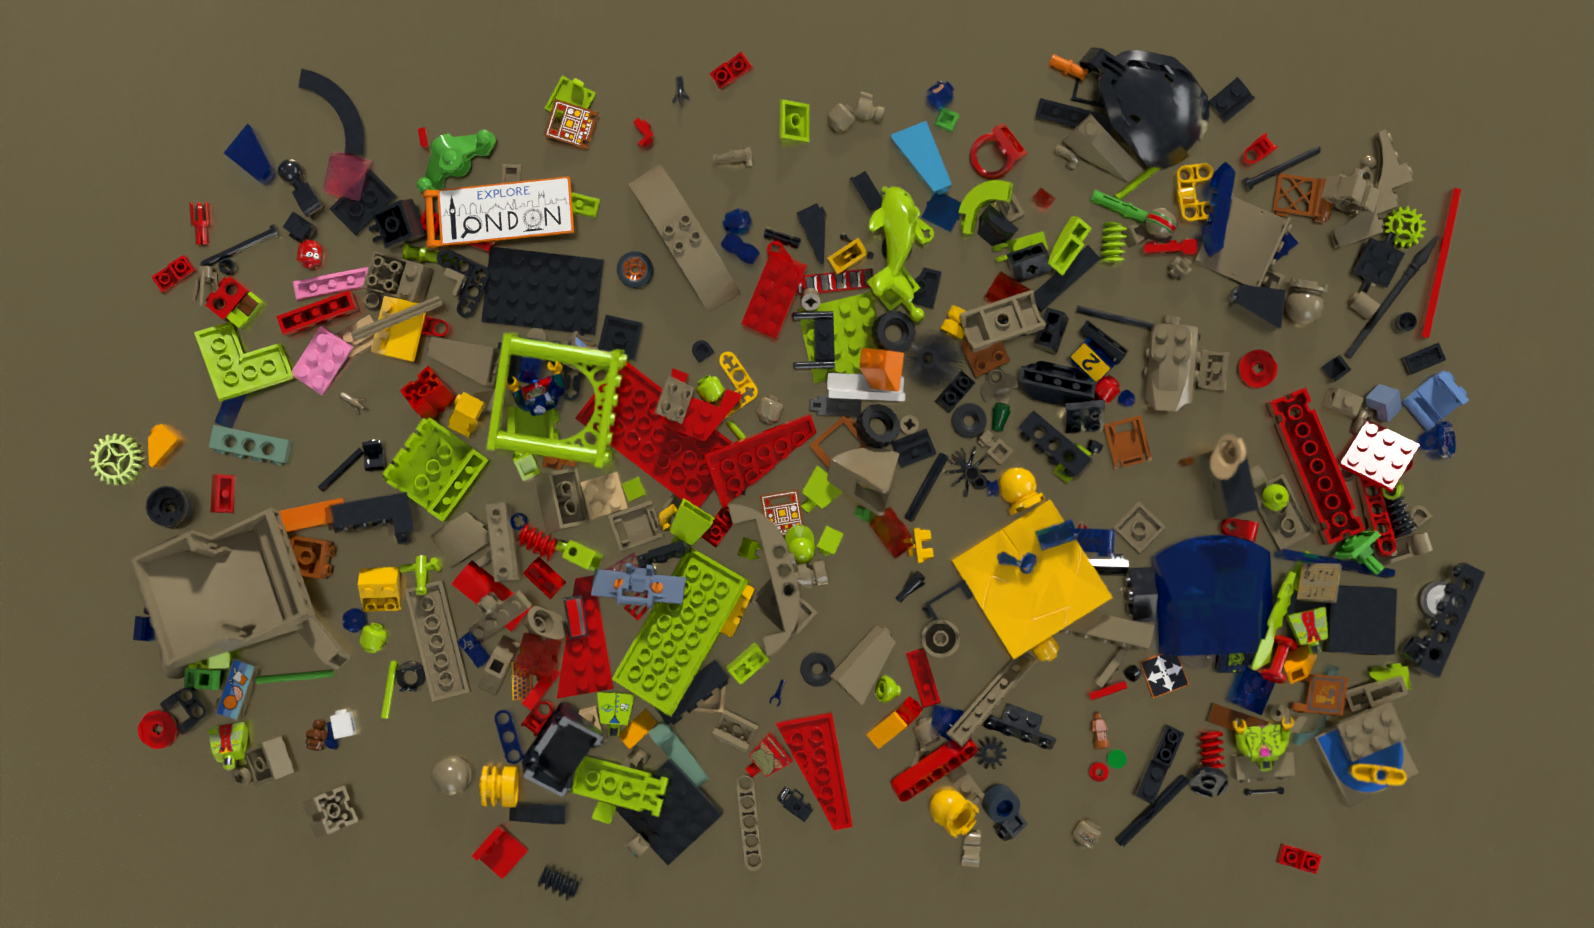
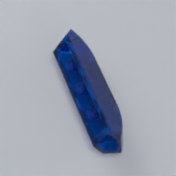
[1202,162,1236,257]

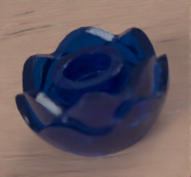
[342,608,366,633]

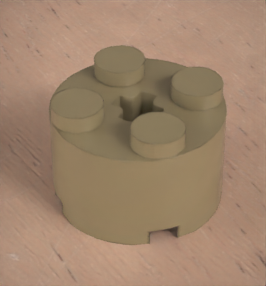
[920,619,960,658]

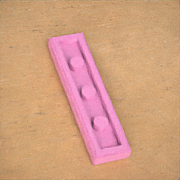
[293,267,368,301]

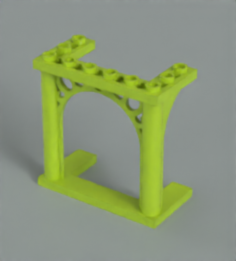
[486,332,627,468]

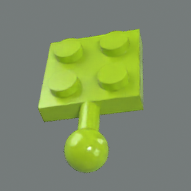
[866,265,925,323]

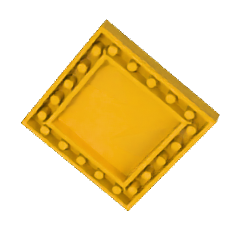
[952,499,1113,659]

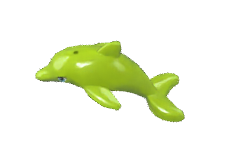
[869,186,926,304]

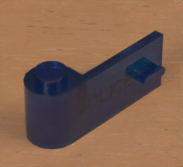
[1069,528,1115,557]

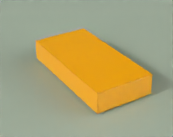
[866,711,908,749]

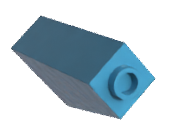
[890,121,952,195]

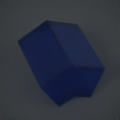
[133,616,152,641]

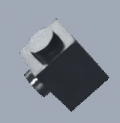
[283,212,316,242]

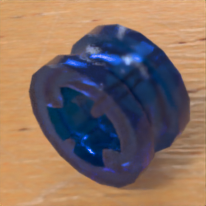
[987,480,998,497]
[510,513,528,530]

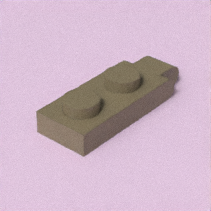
[1093,644,1131,688]

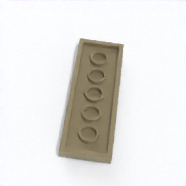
[404,580,470,702]

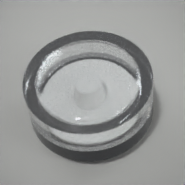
[1419,581,1457,620]

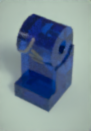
[457,631,491,669]

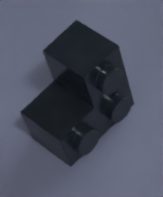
[1125,567,1158,622]

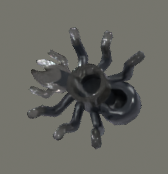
[945,446,996,497]

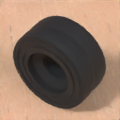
[952,403,987,438]
[800,652,835,687]

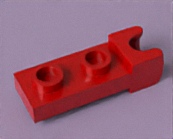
[1141,239,1197,256]

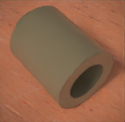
[1349,291,1380,320]

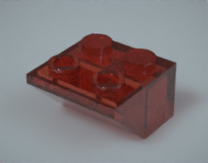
[870,507,914,559]

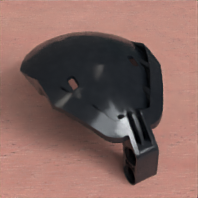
[1079,47,1209,168]

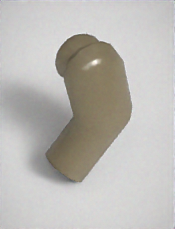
[1055,145,1079,170]
[1351,407,1374,434]

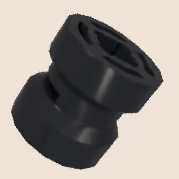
[1394,312,1417,333]

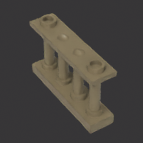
[486,502,519,582]

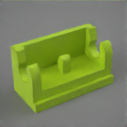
[726,642,770,685]

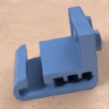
[1402,370,1469,431]

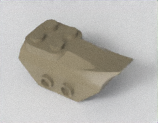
[1144,324,1202,412]

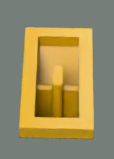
[828,238,869,274]

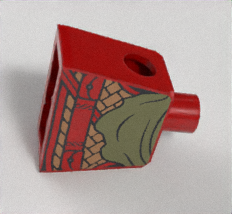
[745,732,793,778]

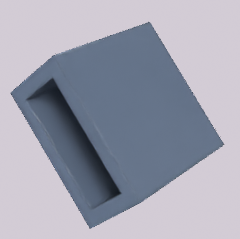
[1365,384,1402,423]

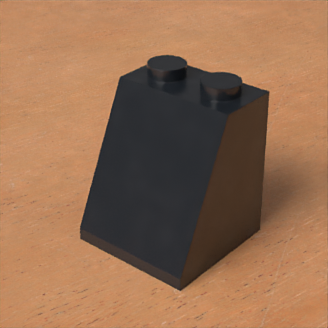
[1229,284,1286,332]

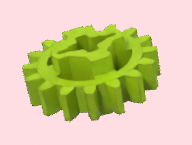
[1383,206,1426,248]

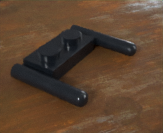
[791,311,835,369]

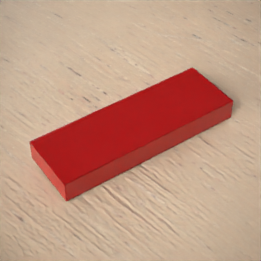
[906,648,941,708]

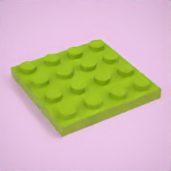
[797,292,879,384]

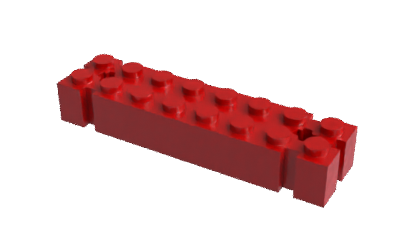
[1266,387,1365,545]

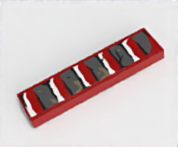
[798,268,873,296]

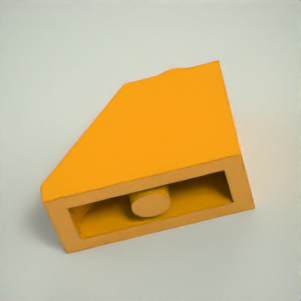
[148,424,182,468]

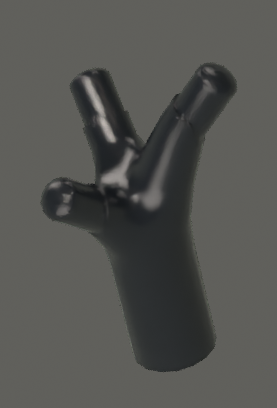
[672,76,690,103]

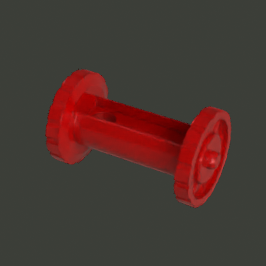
[1261,635,1298,684]

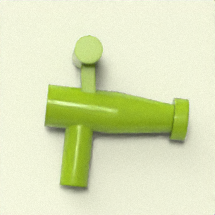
[399,555,442,595]

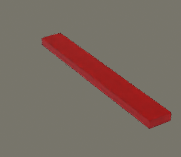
[1418,188,1462,340]

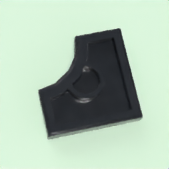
[911,267,942,309]

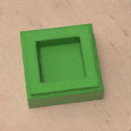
[934,107,960,133]

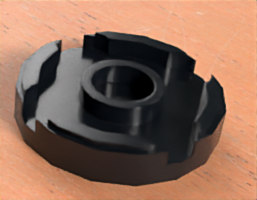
[1189,767,1229,798]

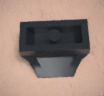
[977,204,1018,246]

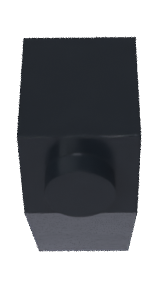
[796,203,827,267]
[509,801,568,825]

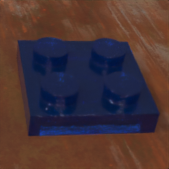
[1232,667,1275,716]

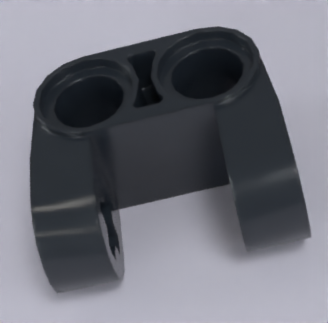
[160,687,210,735]

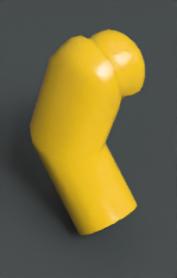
[658,504,678,531]

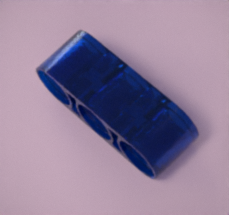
[494,709,524,764]

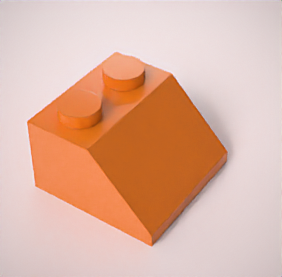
[859,348,904,392]

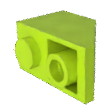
[1365,663,1411,690]

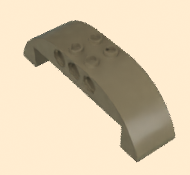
[628,165,741,314]
[728,504,801,656]

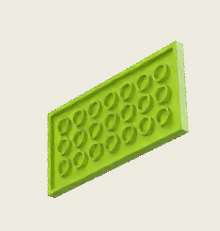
[612,547,749,716]

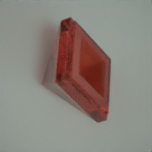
[1033,188,1055,208]

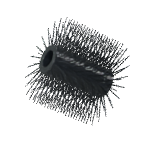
[902,329,967,390]

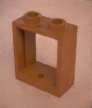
[809,416,868,469]

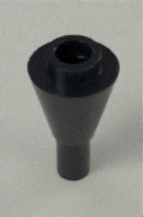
[896,571,926,603]

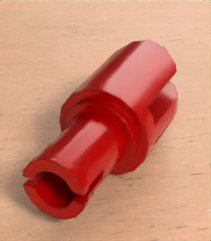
[189,202,210,245]

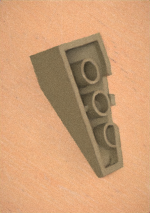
[1062,114,1143,183]

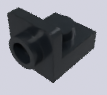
[993,812,1028,841]

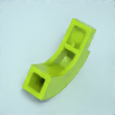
[959,180,1013,235]

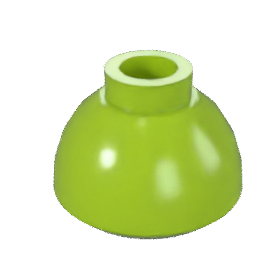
[1262,484,1289,511]
[875,676,901,703]

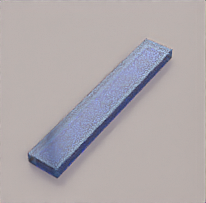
[1277,549,1395,579]

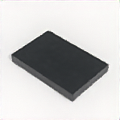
[329,169,397,237]

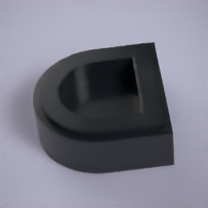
[692,340,715,363]

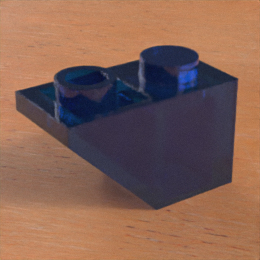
[518,337,543,383]

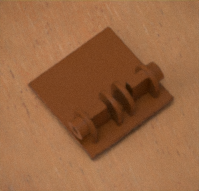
[960,340,1011,378]

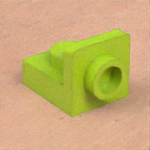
[512,451,540,481]

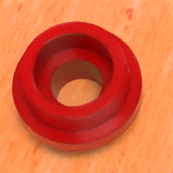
[1089,762,1109,782]

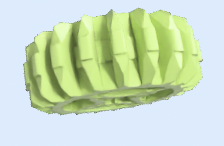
[89,434,143,486]

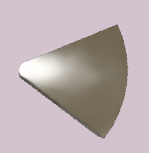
[827,448,900,516]

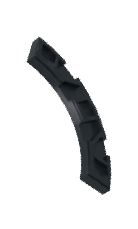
[298,68,366,156]

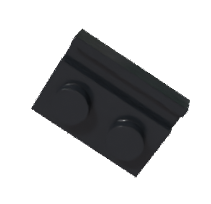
[1209,77,1255,123]
[891,428,937,468]

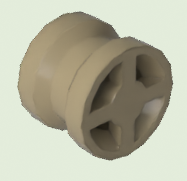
[800,288,820,311]
[899,415,919,435]

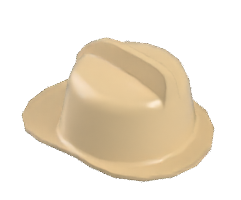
[1210,434,1246,479]

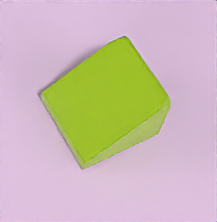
[621,477,646,502]
[592,800,617,824]

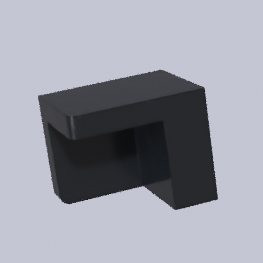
[1320,355,1351,383]

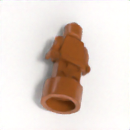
[1091,712,1110,750]

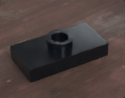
[1402,342,1446,375]

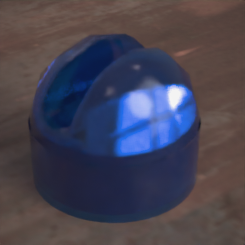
[1118,390,1135,407]

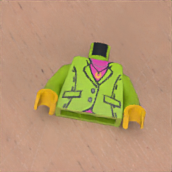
[1232,716,1294,771]

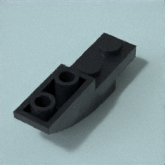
[1135,725,1185,804]

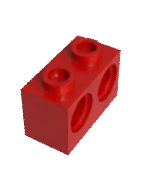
[205,276,249,321]

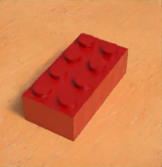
[741,251,808,339]

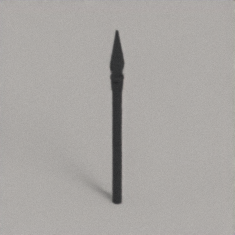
[1345,235,1439,359]

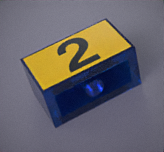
[1069,337,1116,384]

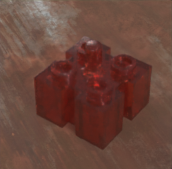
[514,632,562,684]

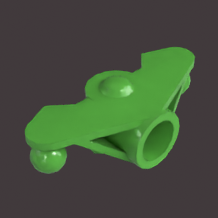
[417,130,496,193]

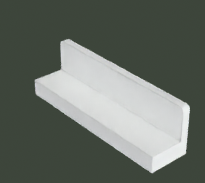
[826,373,905,401]

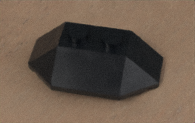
[1018,361,1096,406]

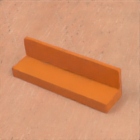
[279,498,344,533]

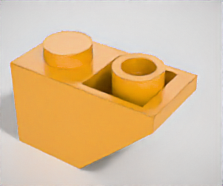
[1282,644,1318,685]

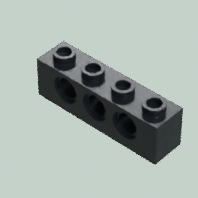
[1018,410,1093,479]

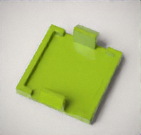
[544,75,596,120]

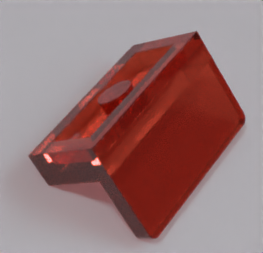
[985,271,1031,302]

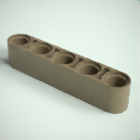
[737,775,762,871]

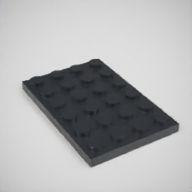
[481,246,605,336]

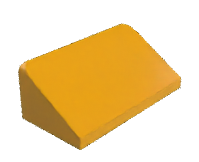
[618,709,659,749]

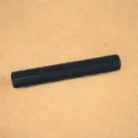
[904,452,948,522]

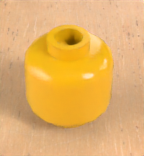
[1031,636,1059,661]

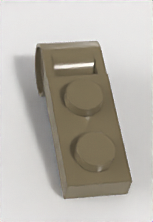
[1372,532,1433,566]

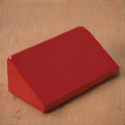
[210,474,235,513]
[523,557,566,600]

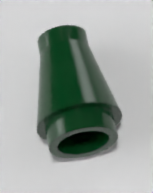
[992,402,1011,432]

